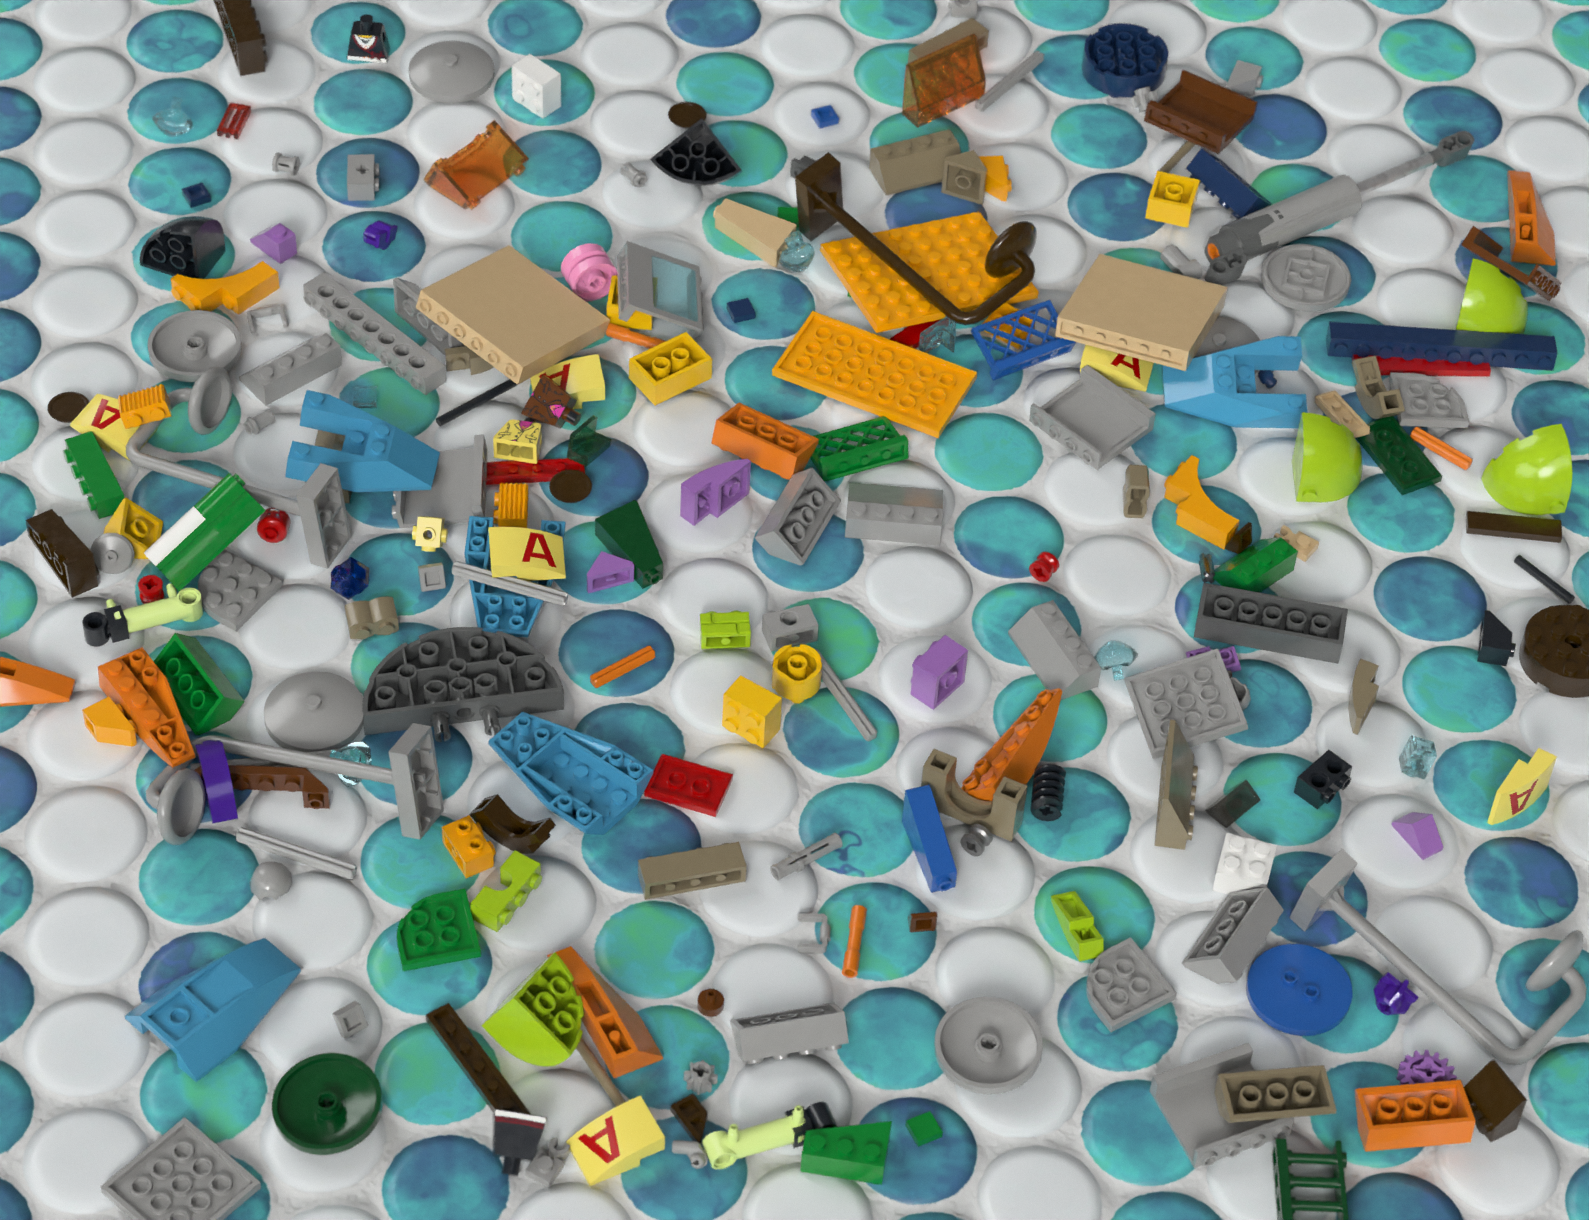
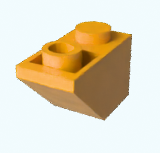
[978,156,1012,201]
[82,697,138,747]

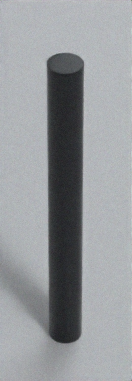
[436,379,516,426]

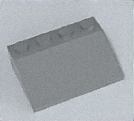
[845,482,943,545]

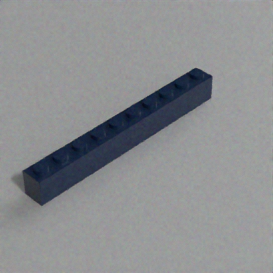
[1326,322,1558,371]

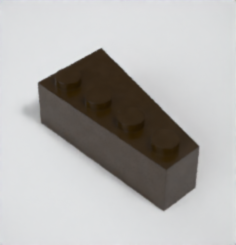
[25,509,99,598]

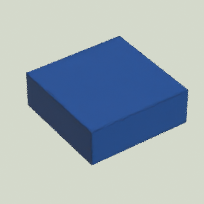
[811,105,839,129]

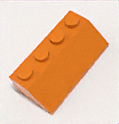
[711,402,819,480]
[1355,1080,1475,1152]

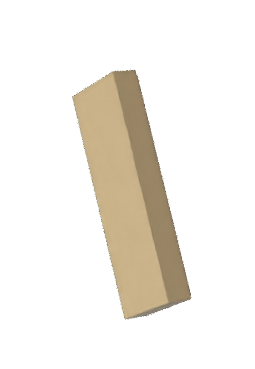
[1315,390,1370,438]

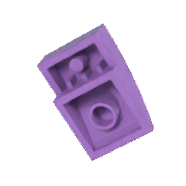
[680,459,751,526]

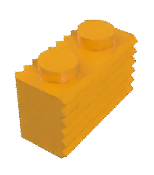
[118,384,172,429]
[493,483,529,528]

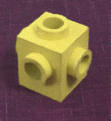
[412,516,448,552]

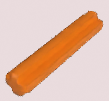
[1410,427,1473,470]
[590,646,655,688]

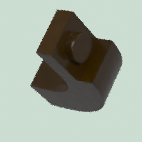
[469,794,556,854]

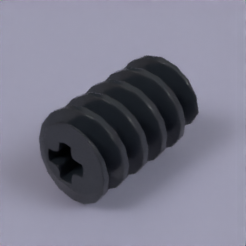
[1030,764,1066,821]

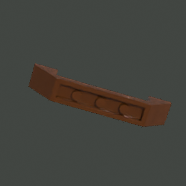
[194,765,330,809]

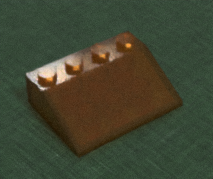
[902,33,986,128]

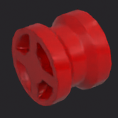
[1029,552,1059,582]
[138,575,164,604]

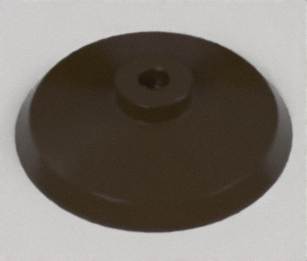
[668,102,707,129]
[47,392,89,423]
[549,470,592,503]

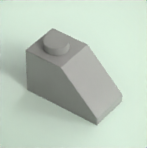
[1226,60,1264,97]

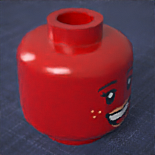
[257,508,291,543]

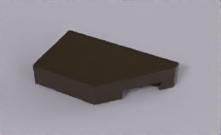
[670,1093,708,1145]

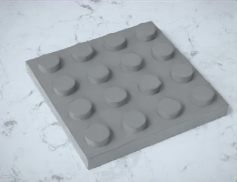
[1124,649,1248,759]
[101,1117,261,1220]

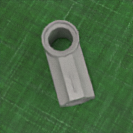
[1160,244,1202,279]

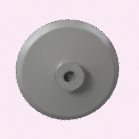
[90,533,134,574]

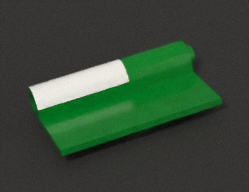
[144,473,266,591]

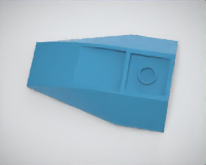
[464,516,566,638]
[488,712,653,835]
[125,938,301,1082]

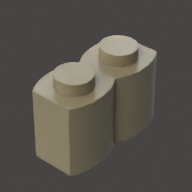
[1123,465,1150,518]
[344,596,399,640]

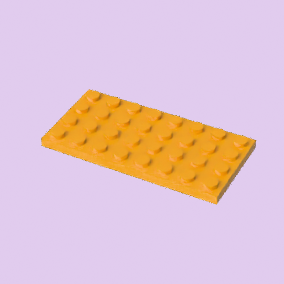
[772,311,977,438]

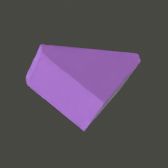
[587,551,634,594]
[1392,812,1443,860]

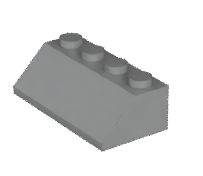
[393,278,465,355]
[239,333,342,406]
[755,468,841,566]
[1008,600,1101,701]
[1182,887,1284,984]
[730,1003,849,1064]

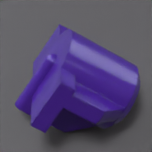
[363,220,397,250]
[1373,972,1418,1015]

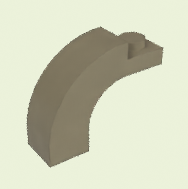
[445,346,494,375]
[1352,356,1405,419]

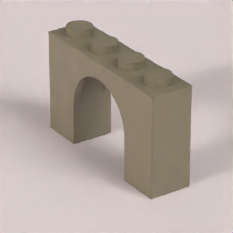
[921,749,1027,842]

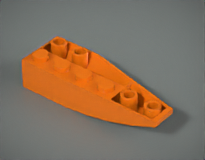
[1507,170,1556,266]
[98,647,195,768]
[0,657,76,707]
[961,688,1062,801]
[547,946,663,1079]

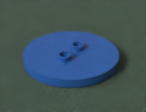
[1246,944,1353,1036]

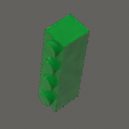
[63,431,124,519]

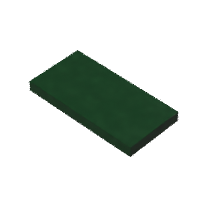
[1356,416,1442,495]

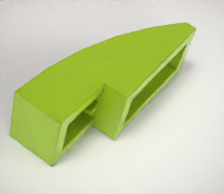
[1051,891,1104,962]

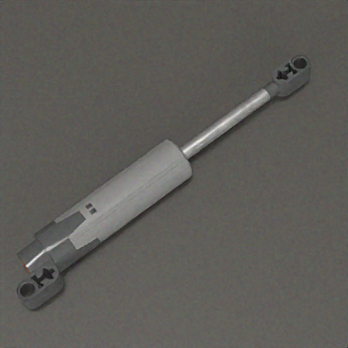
[1204,131,1474,286]

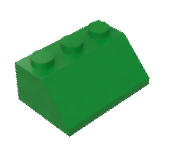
[1214,537,1298,593]

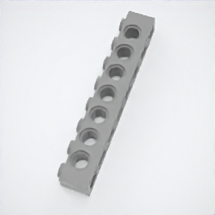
[303,272,446,395]

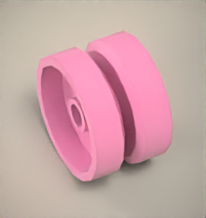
[561,243,617,302]

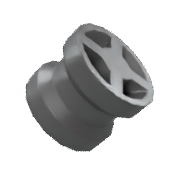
[960,824,993,857]

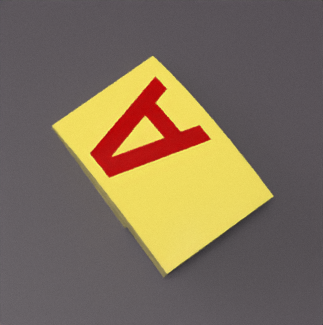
[1080,344,1154,392]
[530,354,605,409]
[70,394,158,461]
[488,527,566,581]
[1487,748,1557,825]
[566,1095,665,1186]

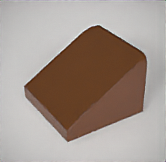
[908,912,937,932]

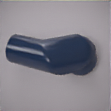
[1258,370,1277,389]

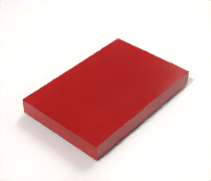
[644,754,733,817]

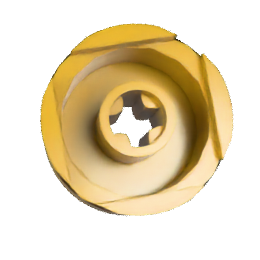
[772,644,822,704]

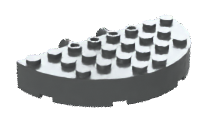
[362,627,564,742]

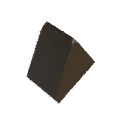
[1225,522,1252,554]

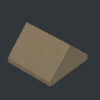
[941,150,987,205]

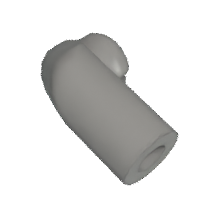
[672,1140,708,1169]

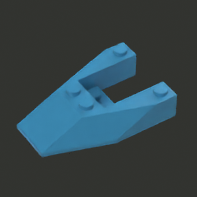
[1162,336,1308,429]
[285,390,440,492]

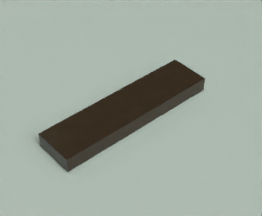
[1466,511,1562,543]

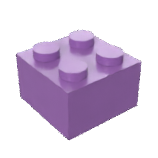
[910,635,968,710]

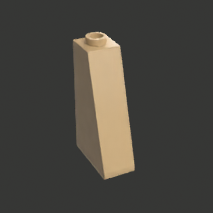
[713,198,797,267]

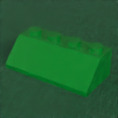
[154,633,245,735]

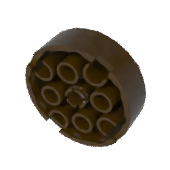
[1519,605,1589,698]

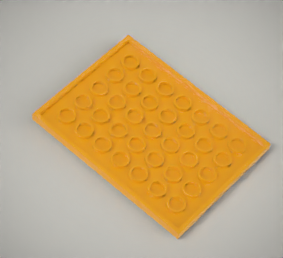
[820,211,1039,333]

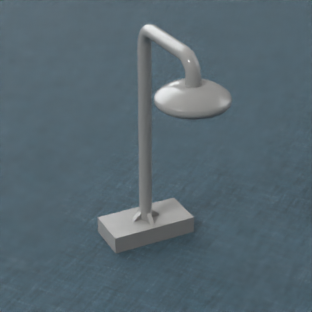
[126,366,351,569]
[146,723,444,845]
[1290,849,1587,1065]

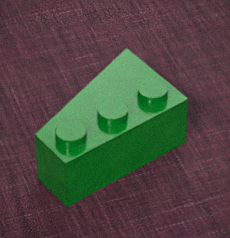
[800,1121,892,1185]

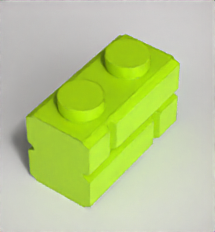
[699,610,751,649]

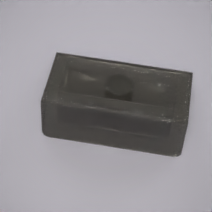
[1205,780,1261,828]

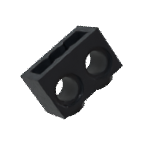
[1294,750,1352,809]

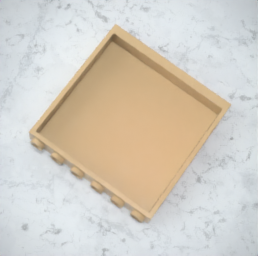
[416,245,610,385]
[1055,254,1227,371]

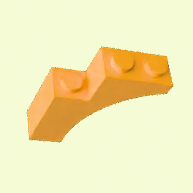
[171,261,279,315]
[1164,455,1240,550]

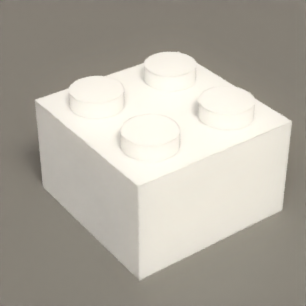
[512,54,561,118]
[1213,833,1277,894]

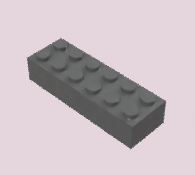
[1194,583,1348,664]

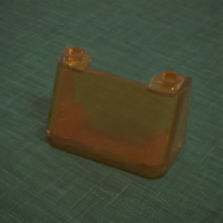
[424,120,529,210]

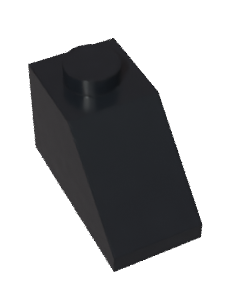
[1477,610,1516,666]

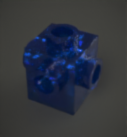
[330,557,369,600]

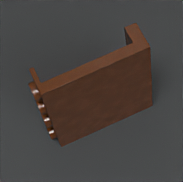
[1144,70,1258,154]
[1461,226,1561,302]

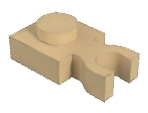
[1274,525,1319,562]

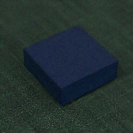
[182,182,211,208]
[727,298,756,323]

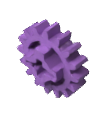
[1396,1050,1457,1085]

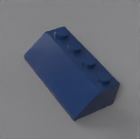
[1185,148,1272,219]

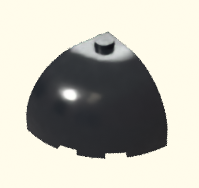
[650,119,743,186]
[140,216,226,279]

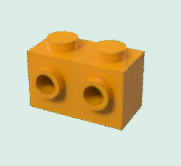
[442,815,496,879]

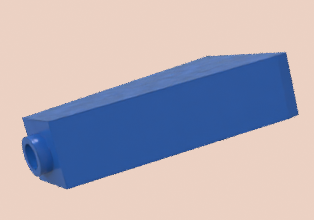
[902,785,957,893]

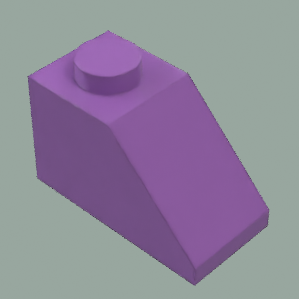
[250,223,297,264]

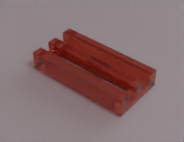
[217,102,251,139]

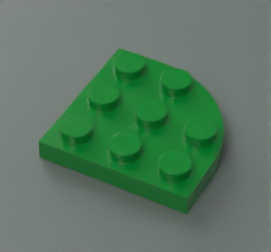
[397,888,481,971]

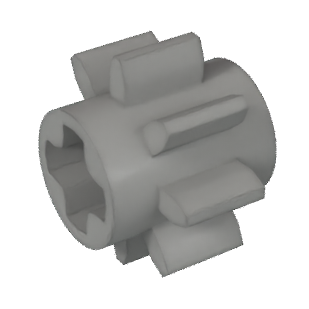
[1131,87,1159,112]
[684,1060,718,1095]

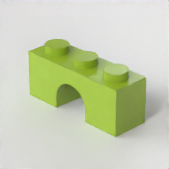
[470,850,542,932]

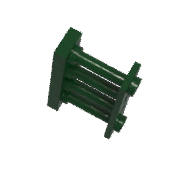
[1272,1138,1349,1220]

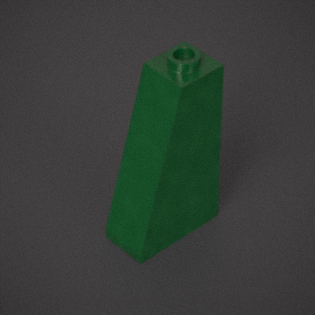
[595,500,663,589]

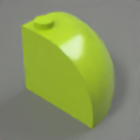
[1456,258,1528,334]
[1292,412,1363,502]
[1481,424,1572,515]
[481,952,584,1067]

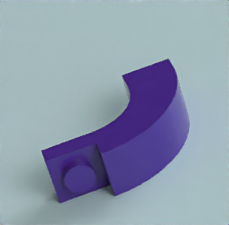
[195,740,238,823]

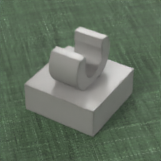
[418,562,446,592]
[332,1001,368,1039]

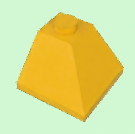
[103,498,163,559]

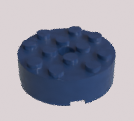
[1082,23,1168,98]

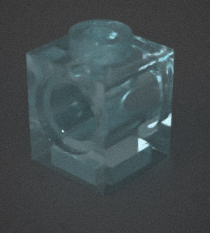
[1399,735,1437,779]

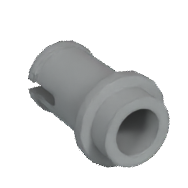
[620,162,647,187]
[244,410,275,435]

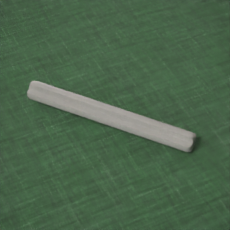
[975,51,1044,111]
[452,561,568,606]
[815,649,877,741]
[236,827,357,879]

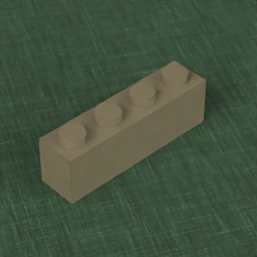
[908,18,989,79]
[638,842,747,900]

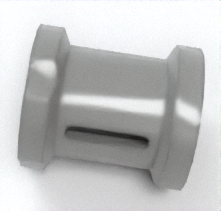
[272,152,300,176]

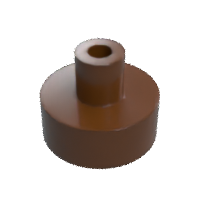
[697,989,724,1017]

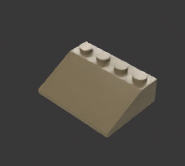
[1154,720,1198,850]

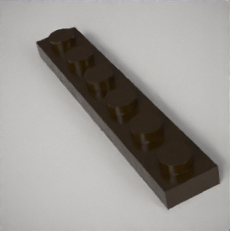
[426,1003,532,1115]

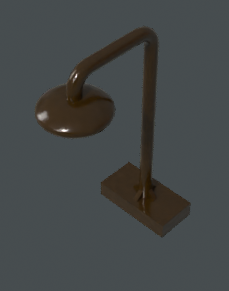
[795,152,1037,325]

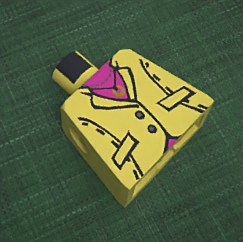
[493,418,542,464]

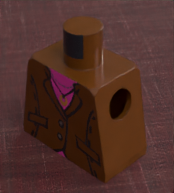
[521,375,581,429]

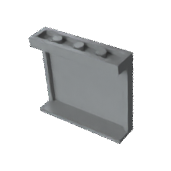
[1029,365,1156,470]

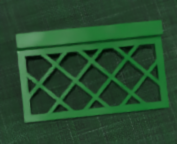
[810,416,908,482]

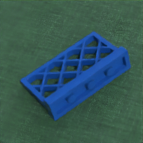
[971,300,1076,381]

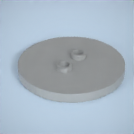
[1261,244,1351,311]

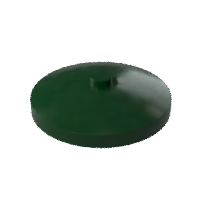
[272,1053,383,1155]

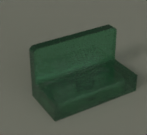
[567,415,611,466]

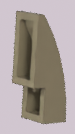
[1348,658,1379,735]

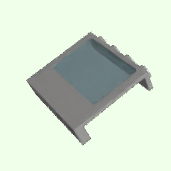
[617,241,704,340]

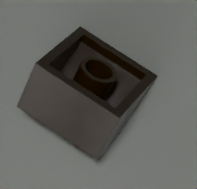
[1464,1060,1527,1142]

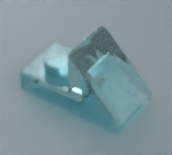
[919,316,956,353]

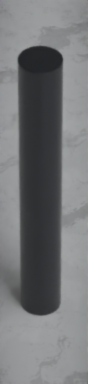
[1514,555,1575,604]

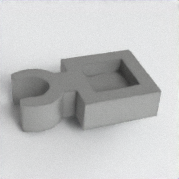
[526,1138,570,1188]

